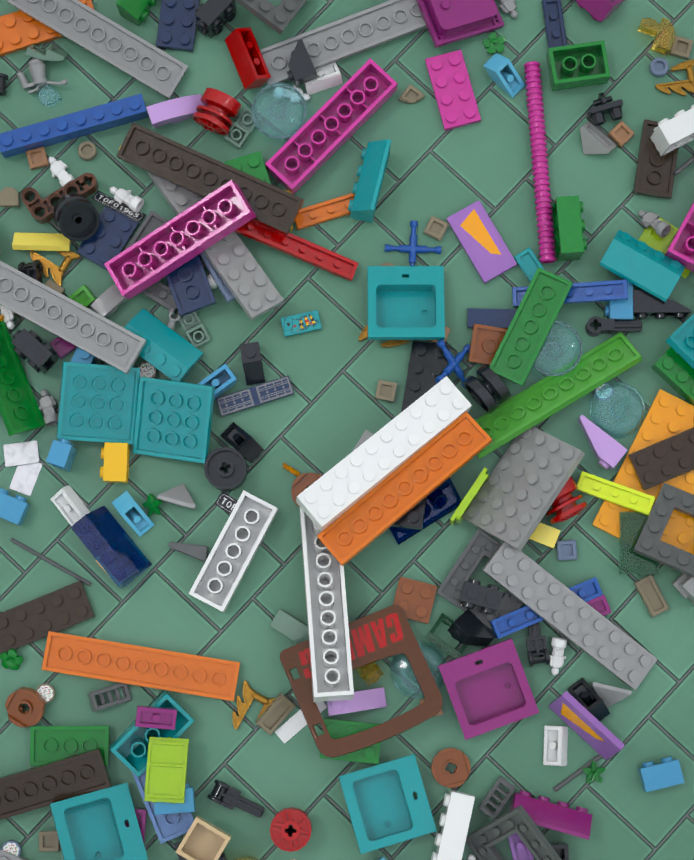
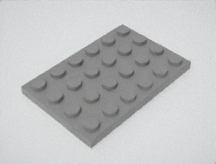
[462,426,585,551]

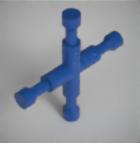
[385,221,441,266]
[435,339,470,389]

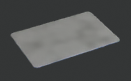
[3,440,39,467]
[9,462,42,496]

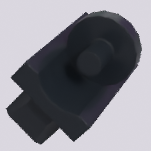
[587,93,623,126]

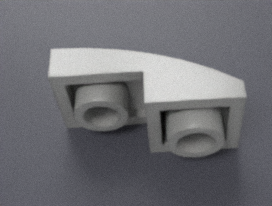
[90,284,128,318]

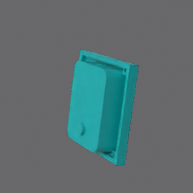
[367,266,445,340]
[338,754,437,854]
[50,783,148,860]

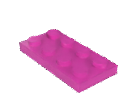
[425,50,481,131]

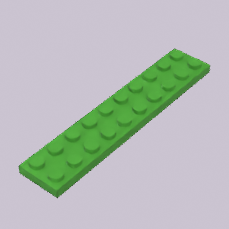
[475,332,642,459]

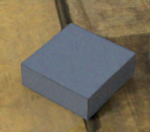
[556,540,577,561]

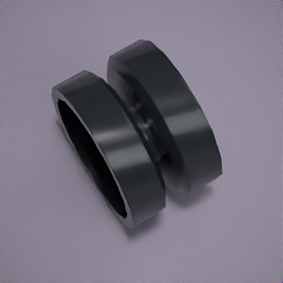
[53,193,100,242]
[463,365,511,414]
[204,447,248,492]

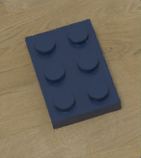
[156,0,200,52]
[76,205,139,271]
[166,254,217,317]

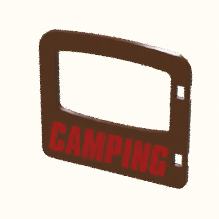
[280,605,443,758]

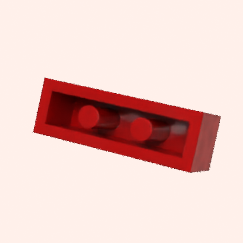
[225,27,271,90]

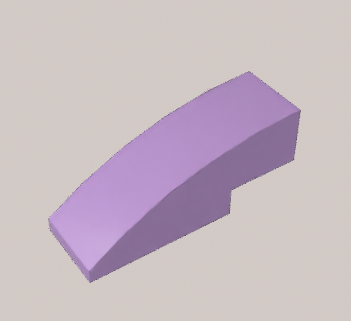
[146,94,205,128]

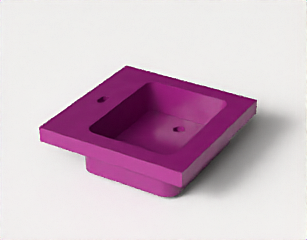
[416,0,504,48]
[438,638,539,740]

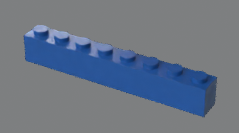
[0,93,149,158]

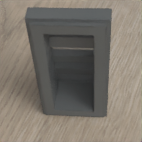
[168,542,209,562]
[87,683,132,712]
[477,776,516,820]

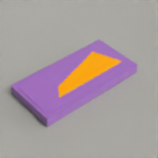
[446,200,517,284]
[548,691,625,760]

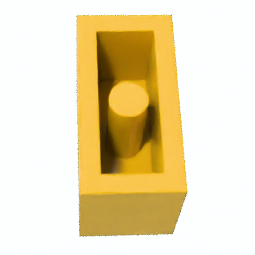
[100,442,130,483]

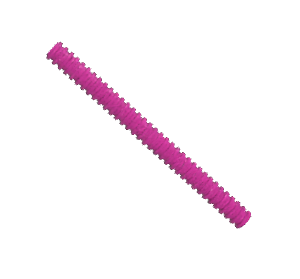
[524,61,556,264]

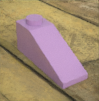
[578,415,627,470]
[327,687,387,716]

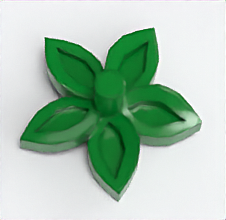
[142,494,162,517]
[582,760,605,783]

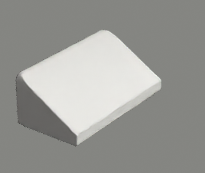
[304,62,343,95]
[50,485,92,529]
[543,725,568,766]

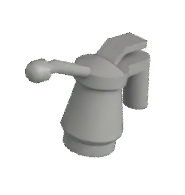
[17,59,68,94]

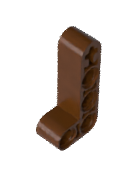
[21,173,99,224]

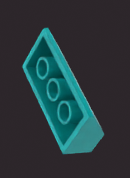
[348,139,391,223]
[599,230,685,302]
[124,308,204,382]
[110,690,194,778]

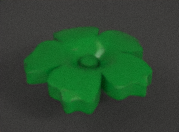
[483,32,506,55]
[0,649,24,670]

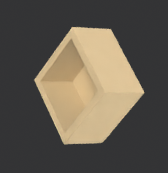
[176,815,232,860]

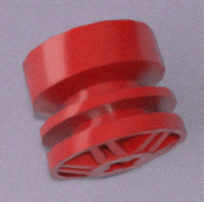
[192,88,241,136]
[546,477,588,525]
[270,807,312,852]

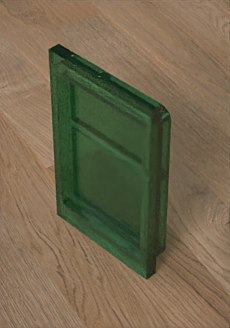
[619,511,659,575]

